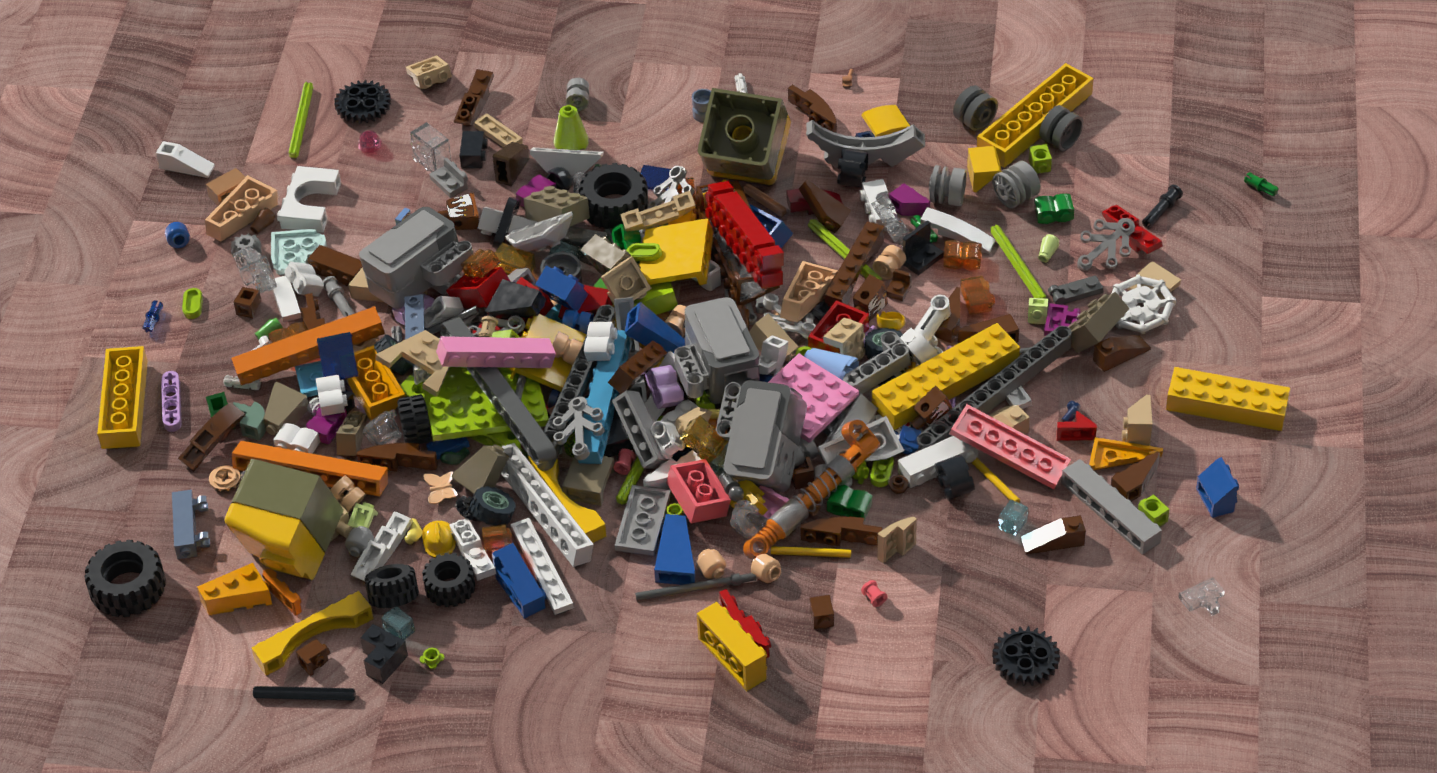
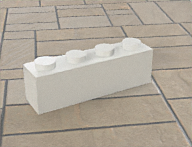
[898,436,978,488]

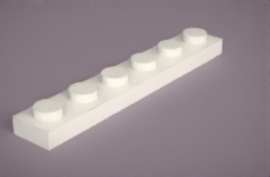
[511,518,574,615]

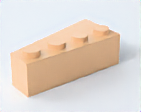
[205,175,278,242]
[780,261,838,322]

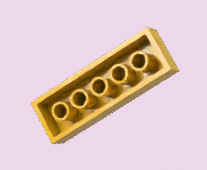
[97,346,148,449]
[1166,367,1290,431]

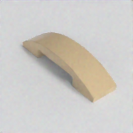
[620,191,696,231]

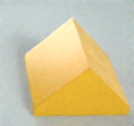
[967,146,1002,193]

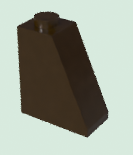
[492,142,530,186]

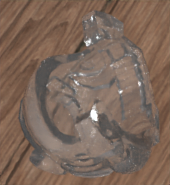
[363,409,402,446]
[730,500,768,540]

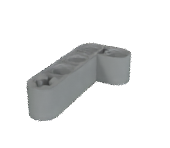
[843,331,911,394]

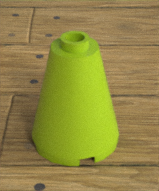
[553,105,589,150]

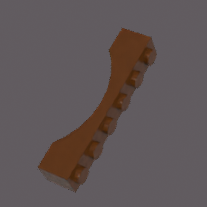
[824,221,884,307]

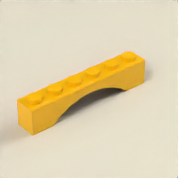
[528,456,607,543]
[251,591,373,676]

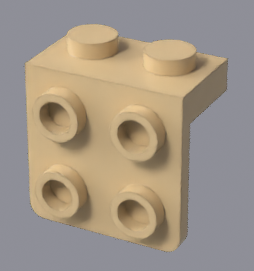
[823,318,865,361]

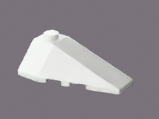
[478,207,538,235]
[818,416,904,465]

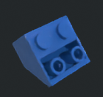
[1196,457,1239,518]

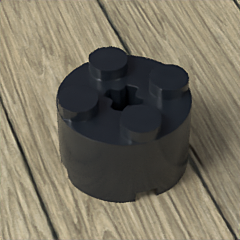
[837,149,869,187]
[934,454,975,501]

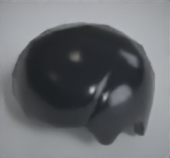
[547,167,572,192]

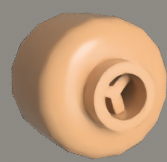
[696,549,727,579]
[751,554,781,583]

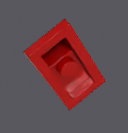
[1056,411,1097,441]

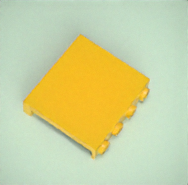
[638,218,714,285]
[509,314,587,392]

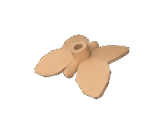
[424,472,458,504]

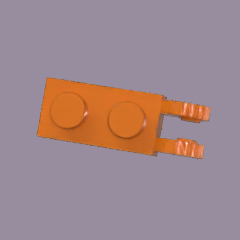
[262,569,302,616]

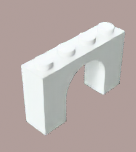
[277,166,341,233]

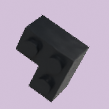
[360,624,408,684]

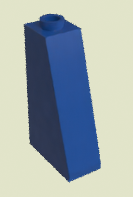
[625,302,685,358]
[654,514,696,585]

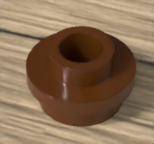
[889,475,908,494]

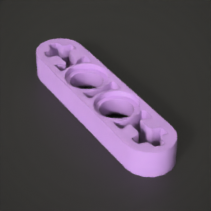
[161,371,181,432]

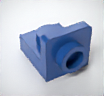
[898,425,922,455]

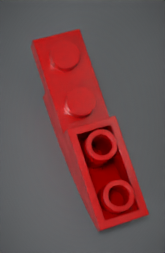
[1102,204,1163,254]
[719,589,771,658]

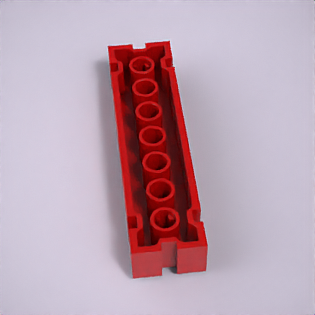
[705,181,784,289]

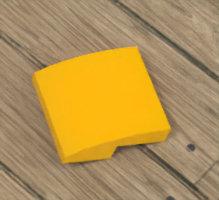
[861,105,910,137]

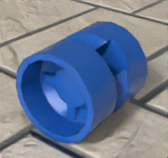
[562,309,594,334]

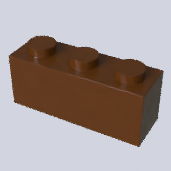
[308,245,362,286]

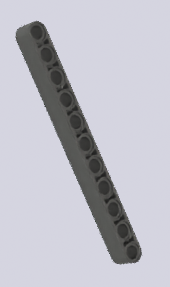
[537,305,616,471]
[441,317,557,465]
[917,326,1072,451]

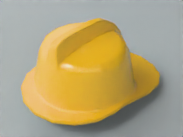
[422,521,456,558]

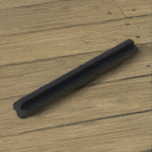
[253,686,356,701]

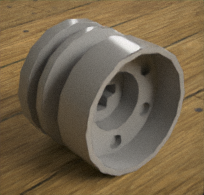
[992,161,1041,208]
[929,165,967,206]

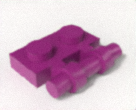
[1044,303,1081,336]

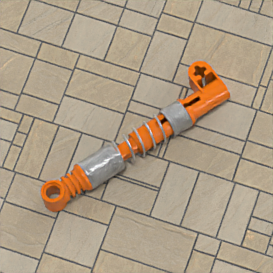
[743,419,881,559]

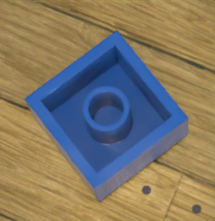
[535,266,588,311]

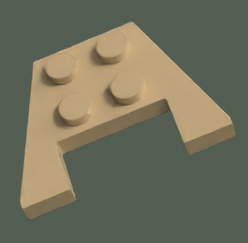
[375,330,450,397]

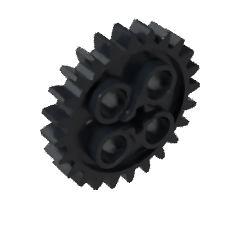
[334,80,391,124]
[992,626,1060,686]

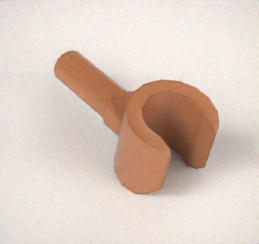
[842,69,854,87]

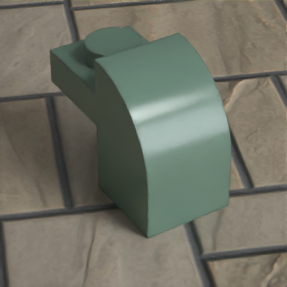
[233,401,266,441]

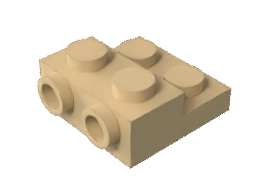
[406,56,452,89]
[601,257,651,304]

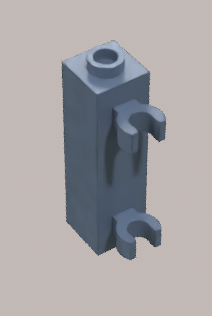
[172,490,211,559]

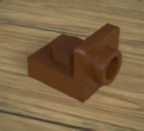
[886,269,912,301]

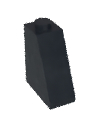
[485,279,546,320]

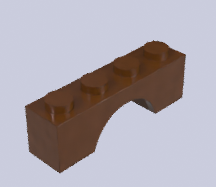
[608,340,667,394]

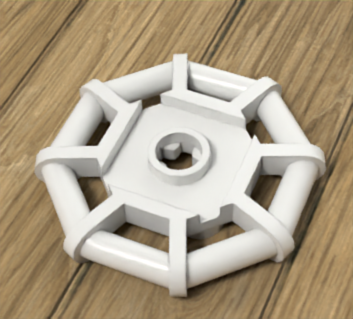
[1111,274,1176,334]

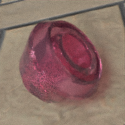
[358,130,382,153]

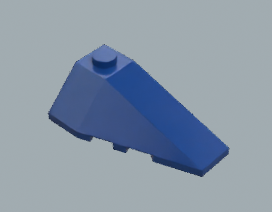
[749,204,793,248]

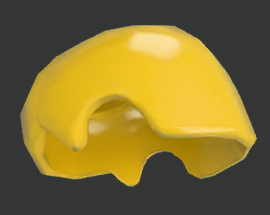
[876,311,906,331]

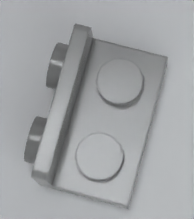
[429,157,468,198]

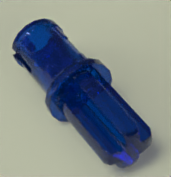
[142,300,163,333]

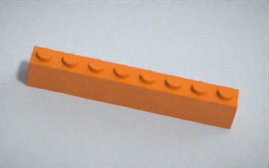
[231,306,385,386]
[232,441,388,497]

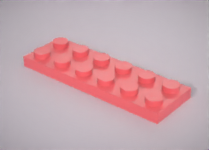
[949,404,1071,489]

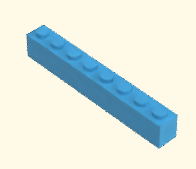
[578,330,632,464]

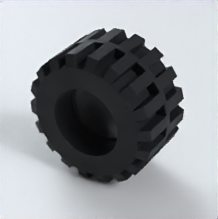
[397,394,432,444]
[422,553,475,607]
[364,564,419,608]

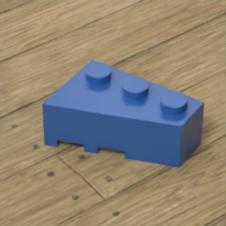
[492,543,546,619]

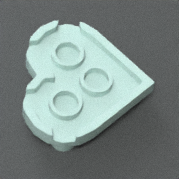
[271,229,327,275]

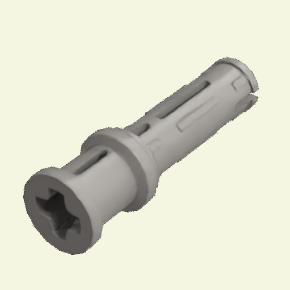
[323,276,355,317]

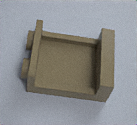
[562,456,614,506]

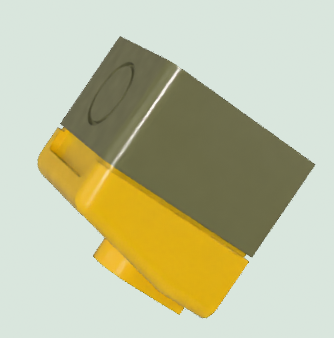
[698,88,791,185]
[224,459,344,580]

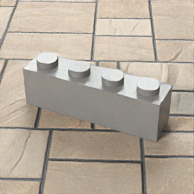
[612,390,668,469]
[817,394,878,458]

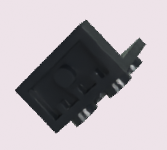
[902,220,944,276]

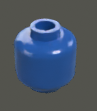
[165,222,190,249]

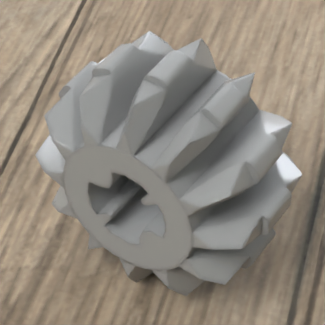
[231,233,262,264]

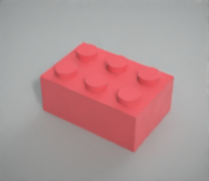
[666,459,731,523]

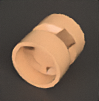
[872,245,906,280]
[665,305,686,337]
[552,331,583,365]
[330,475,366,513]

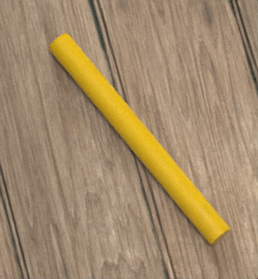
[971,457,1020,505]
[771,546,851,558]

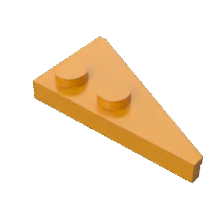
[1089,437,1163,470]

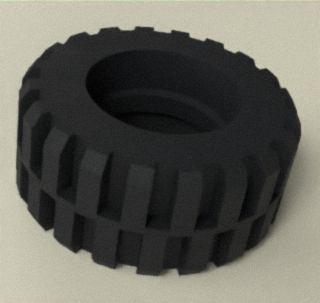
[579,163,649,230]
[84,540,166,617]

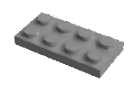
[615,485,671,556]

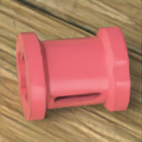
[613,449,636,475]
[861,580,887,607]

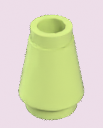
[1038,234,1059,263]

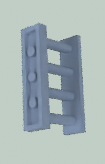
[404,294,428,376]

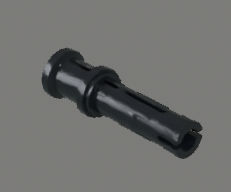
[1142,184,1183,229]

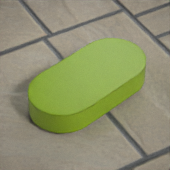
[626,243,662,261]
[182,288,203,319]

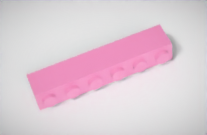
[436,336,556,368]

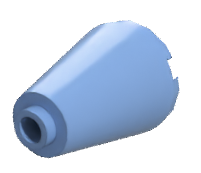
[804,348,859,380]

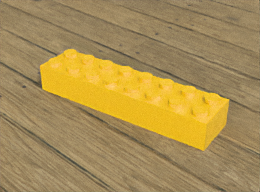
[977,63,1094,168]
[872,323,1020,430]

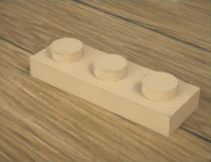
[474,114,523,147]

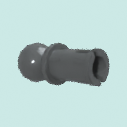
[719,473,744,502]

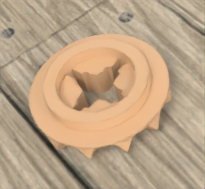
[209,465,240,492]

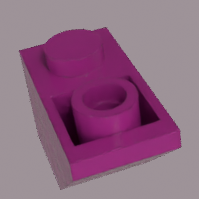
[889,183,930,216]

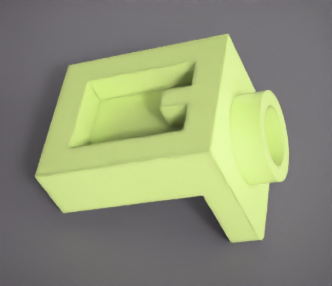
[1028,298,1048,324]
[348,502,378,529]

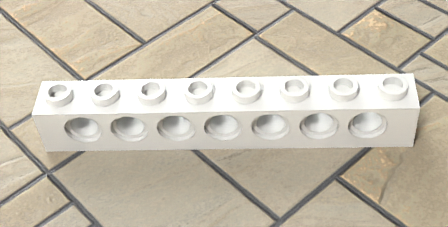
[501,443,594,567]

